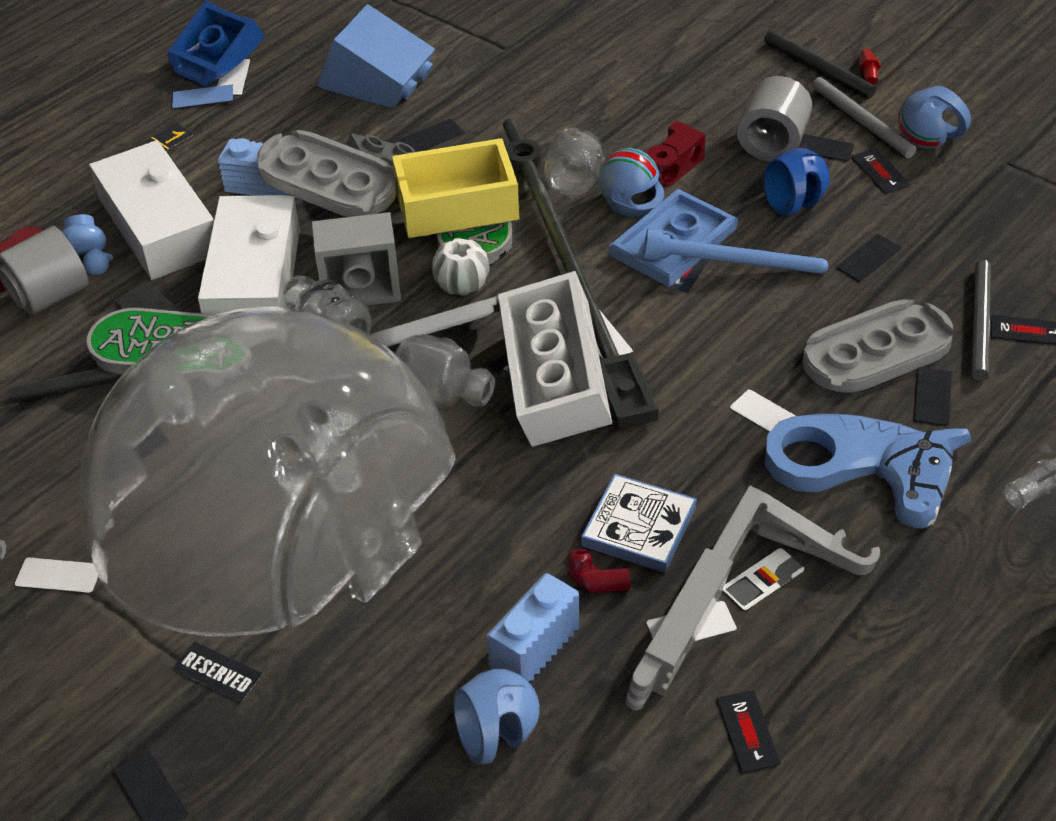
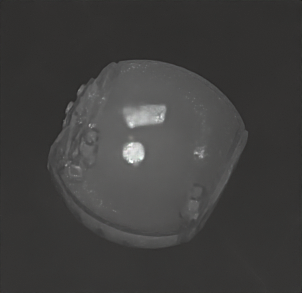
[80,307,456,636]

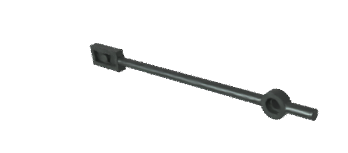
[503,118,659,430]

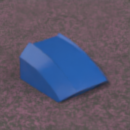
[167,0,265,86]

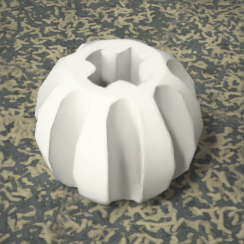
[432,238,490,296]

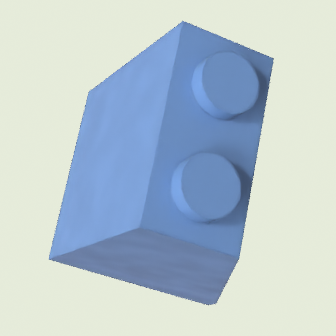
[317,4,435,108]

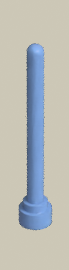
[643,228,828,274]

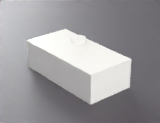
[89,140,214,280]
[198,195,300,333]
[498,271,612,447]

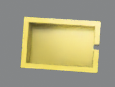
[392,138,520,238]

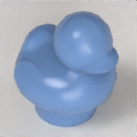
[61,214,114,275]

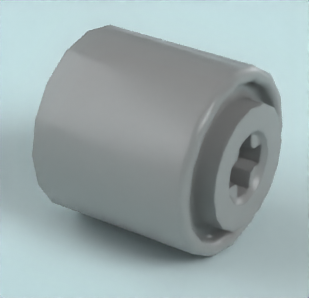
[737,76,812,162]
[0,226,89,315]

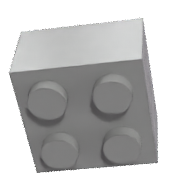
[312,212,401,311]

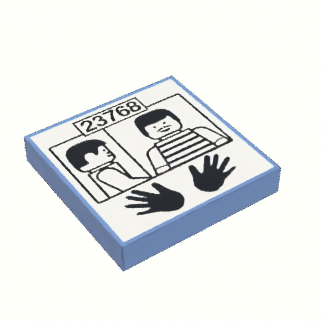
[582,474,697,573]

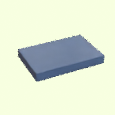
[609,189,738,287]

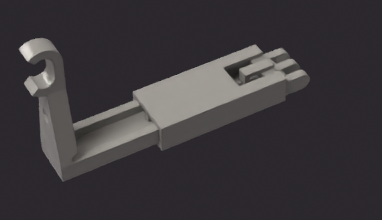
[625,486,880,710]

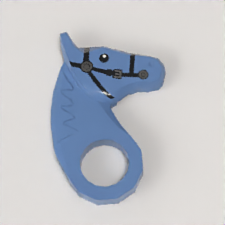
[765,414,972,528]

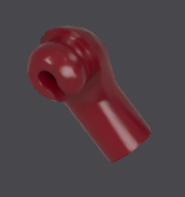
[566,549,631,594]

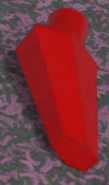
[859,49,882,85]

